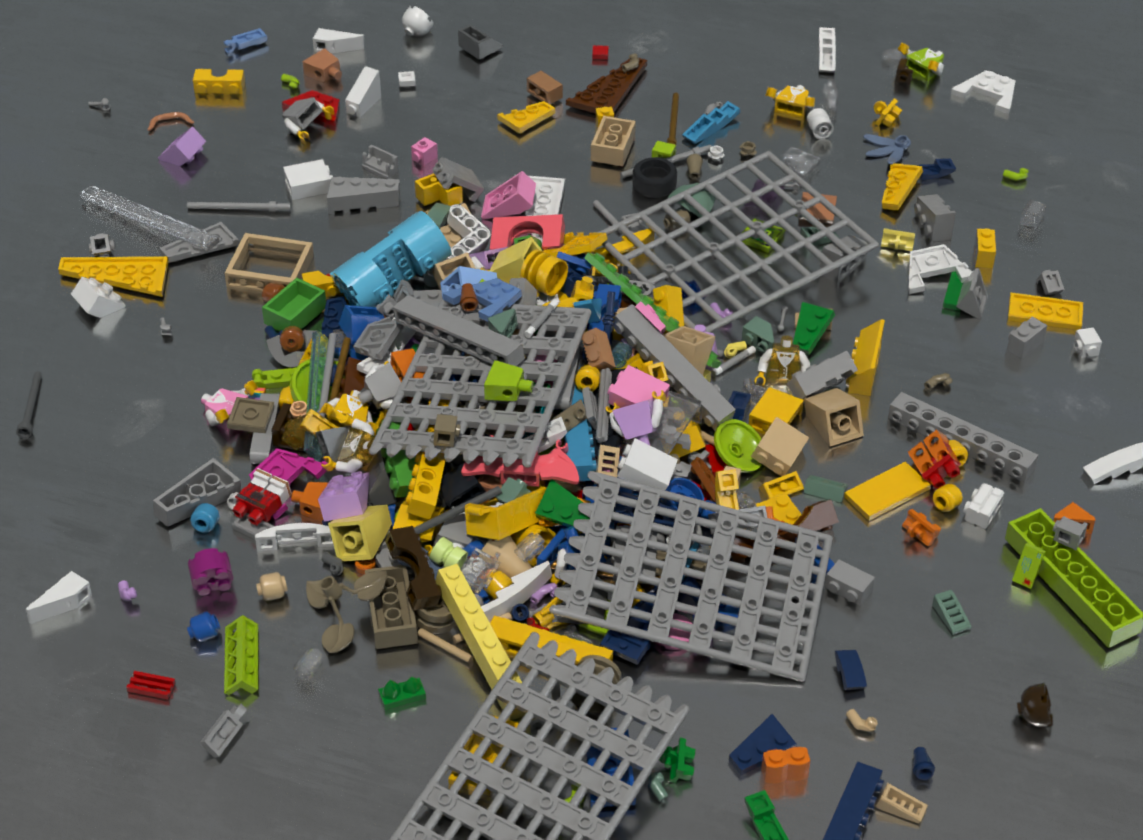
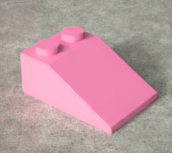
[481,171,536,219]

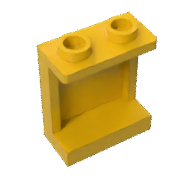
[748,387,804,435]

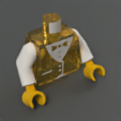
[754,336,810,386]
[321,412,375,473]

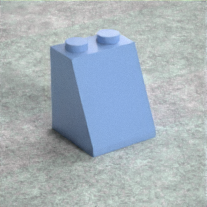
[440,266,497,297]

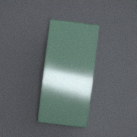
[427,203,451,228]

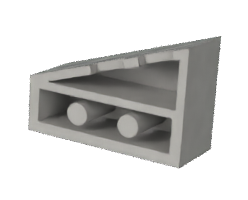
[787,351,858,400]

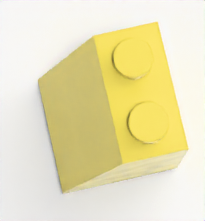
[489,237,542,284]
[328,505,392,561]

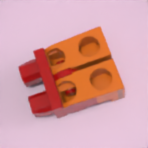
[908,429,961,489]

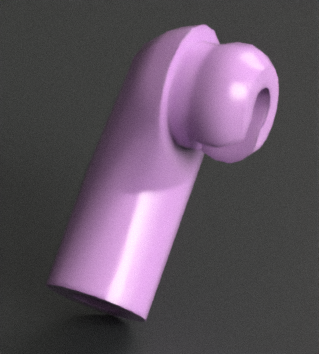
[710,303,733,318]
[530,583,558,604]

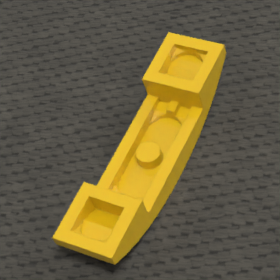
[715,469,746,530]

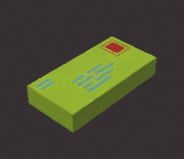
[1012,543,1046,589]

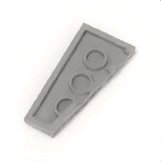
[160,222,239,262]

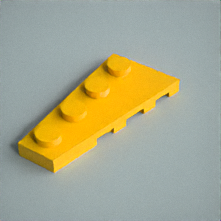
[882,163,923,210]

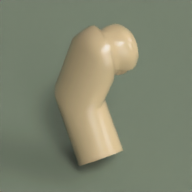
[846,709,878,732]

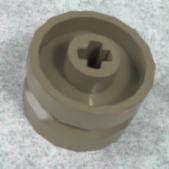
[414,596,457,634]

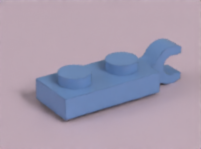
[224,28,267,53]

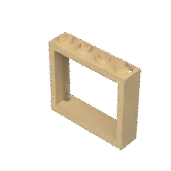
[225,233,314,292]

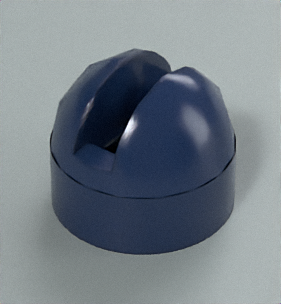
[511,604,529,621]

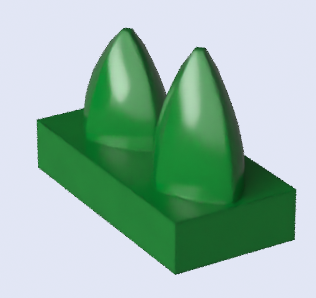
[378,677,426,710]

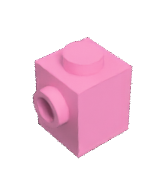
[411,137,438,166]

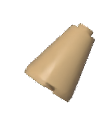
[478,536,532,578]

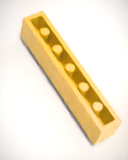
[490,615,613,666]

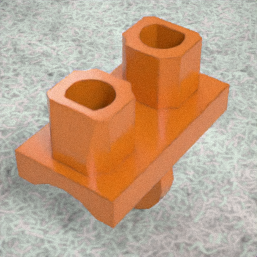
[902,509,941,546]

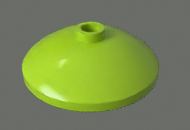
[714,419,762,473]

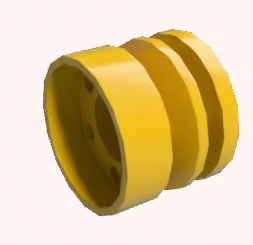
[520,249,568,296]

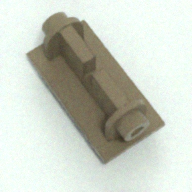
[551,399,587,432]

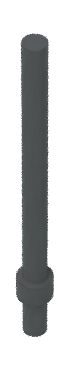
[414,486,502,535]

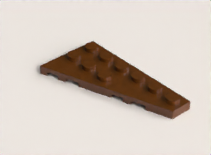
[566,58,647,113]

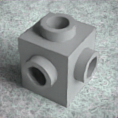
[89,233,116,257]

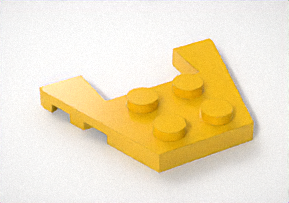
[543,232,608,257]

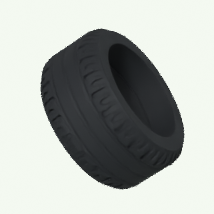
[632,157,677,198]

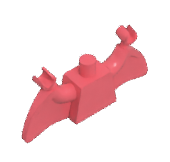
[461,435,579,487]

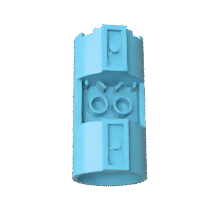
[330,211,452,307]

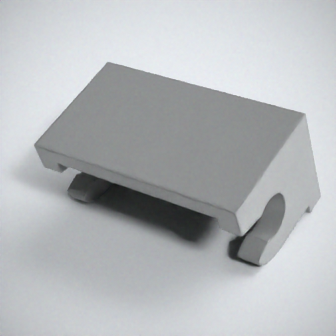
[362,145,398,179]

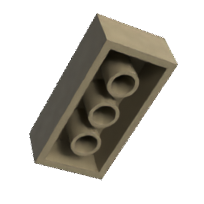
[365,565,418,649]

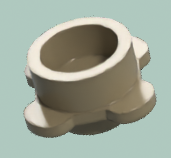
[740,141,757,156]

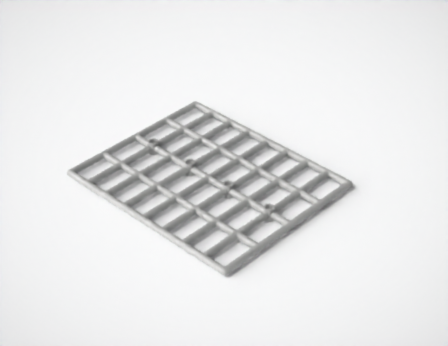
[597,151,879,333]

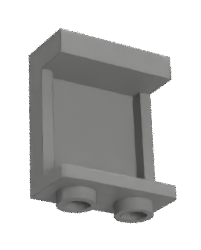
[432,157,484,202]

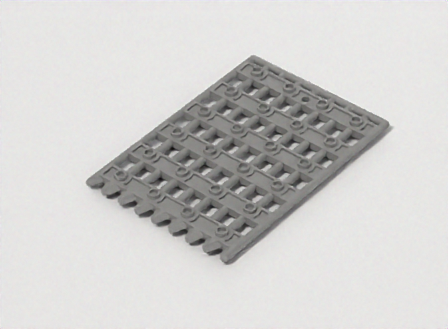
[369,300,591,468]
[549,471,833,682]
[389,632,690,840]

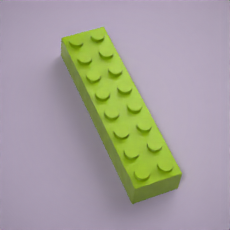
[1005,508,1143,648]

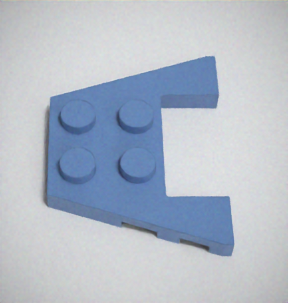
[443,278,522,322]

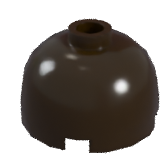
[1017,683,1053,727]

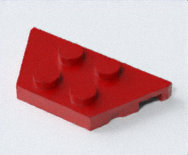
[282,90,340,126]

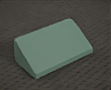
[804,475,848,503]

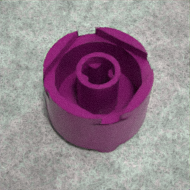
[188,548,233,596]

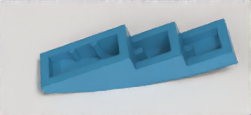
[682,101,741,144]

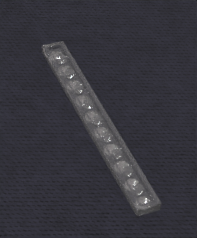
[79,185,219,251]

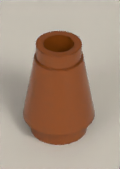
[460,283,479,312]

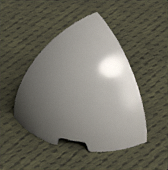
[266,330,319,367]

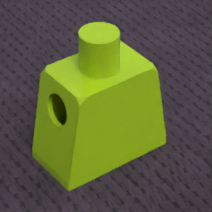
[484,360,533,401]

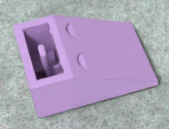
[318,471,370,522]

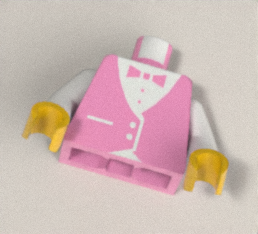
[201,380,258,431]

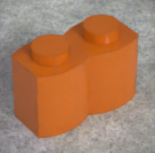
[761,747,810,784]

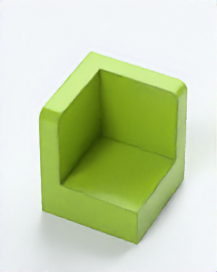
[652,141,676,158]

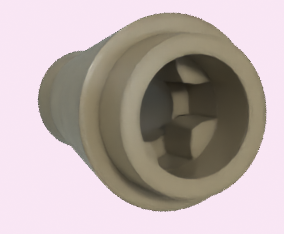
[686,154,703,179]

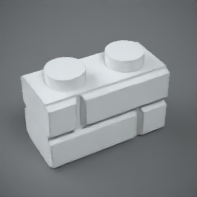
[963,483,1004,529]

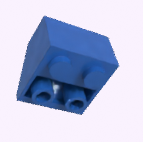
[339,305,385,345]

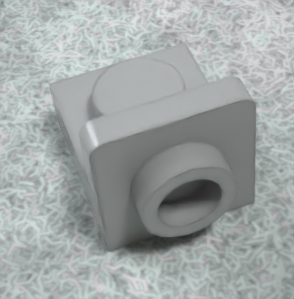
[1036,270,1065,295]

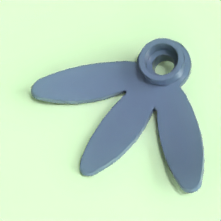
[863,134,911,164]

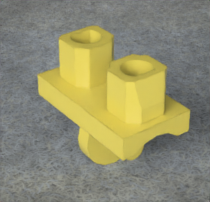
[881,229,915,251]

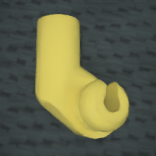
[724,341,747,359]

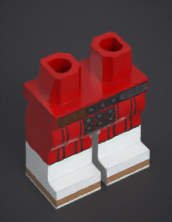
[232,468,292,526]

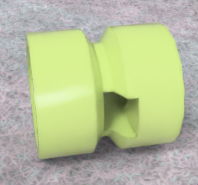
[429,537,468,569]

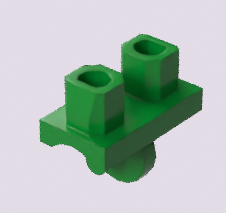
[659,737,696,783]

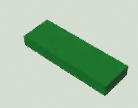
[943,271,963,311]

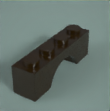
[385,526,442,611]

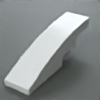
[819,27,836,72]
[1083,442,1143,485]
[481,561,552,621]

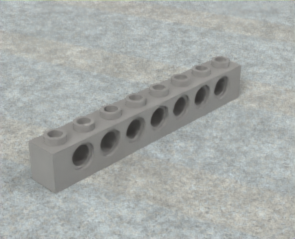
[888,392,1039,482]

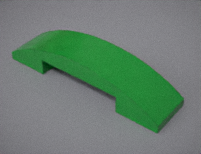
[744,790,789,840]

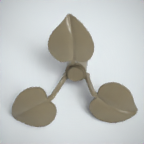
[306,571,387,653]

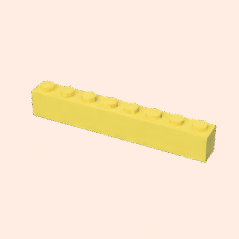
[435,564,526,721]

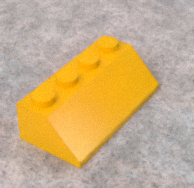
[846,319,885,396]

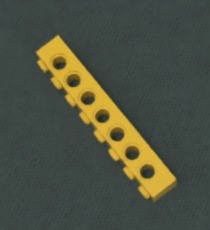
[405,399,451,520]

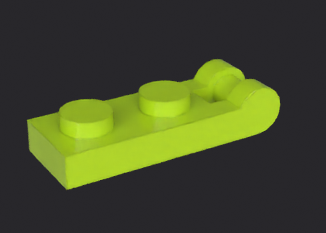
[252,368,296,389]

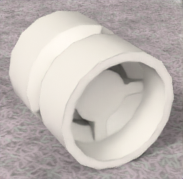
[807,108,834,139]

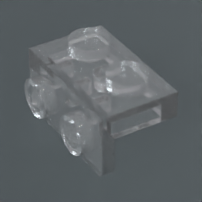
[462,547,501,594]

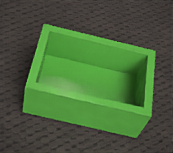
[262,278,326,331]

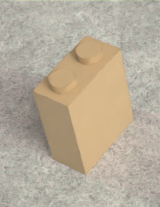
[751,417,809,477]

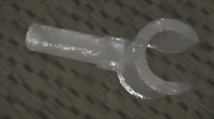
[564,624,593,644]

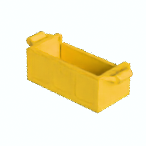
[465,480,546,540]

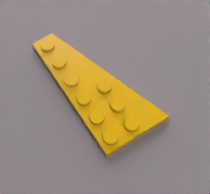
[58,256,168,297]

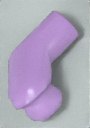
[118,581,137,601]

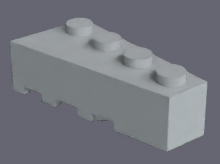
[327,177,401,215]
[153,458,241,527]

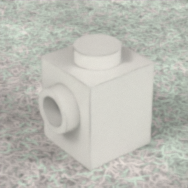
[1073,327,1102,358]

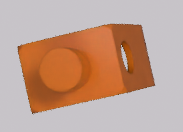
[291,482,328,522]

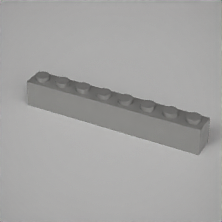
[393,295,525,366]
[613,304,736,430]

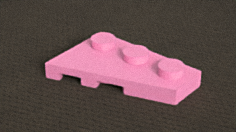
[635,301,666,334]

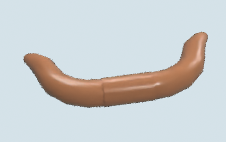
[148,112,194,131]

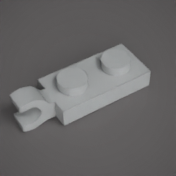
[200,704,247,758]

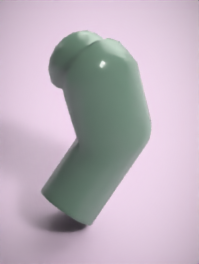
[648,771,669,802]

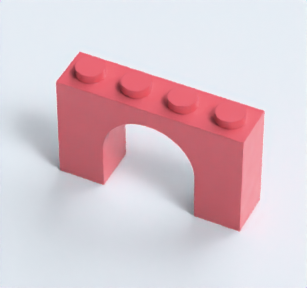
[490,214,565,250]

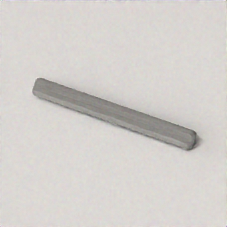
[596,368,612,443]

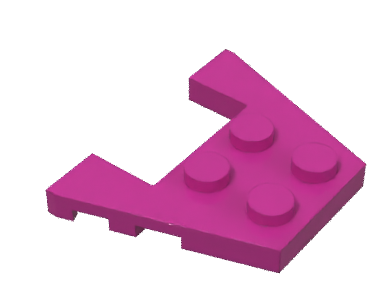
[249,448,328,521]

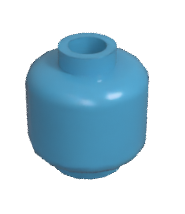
[190,503,220,533]

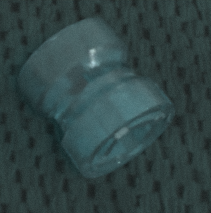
[612,342,632,368]

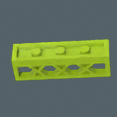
[224,615,258,695]

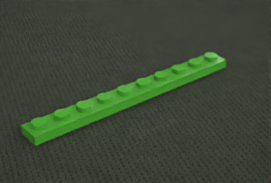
[584,252,722,369]

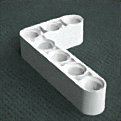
[424,204,491,287]

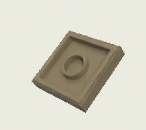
[227,397,275,433]

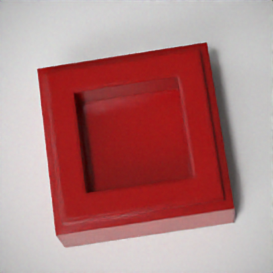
[592,45,609,60]

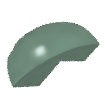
[668,183,716,218]

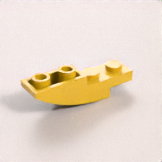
[593,228,654,266]

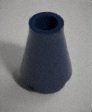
[913,747,935,780]

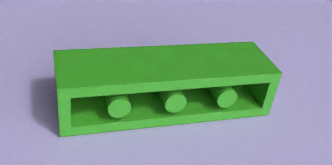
[376,421,417,498]

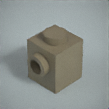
[433,414,461,447]

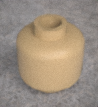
[256,572,288,601]

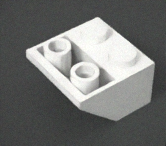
[71,277,126,318]

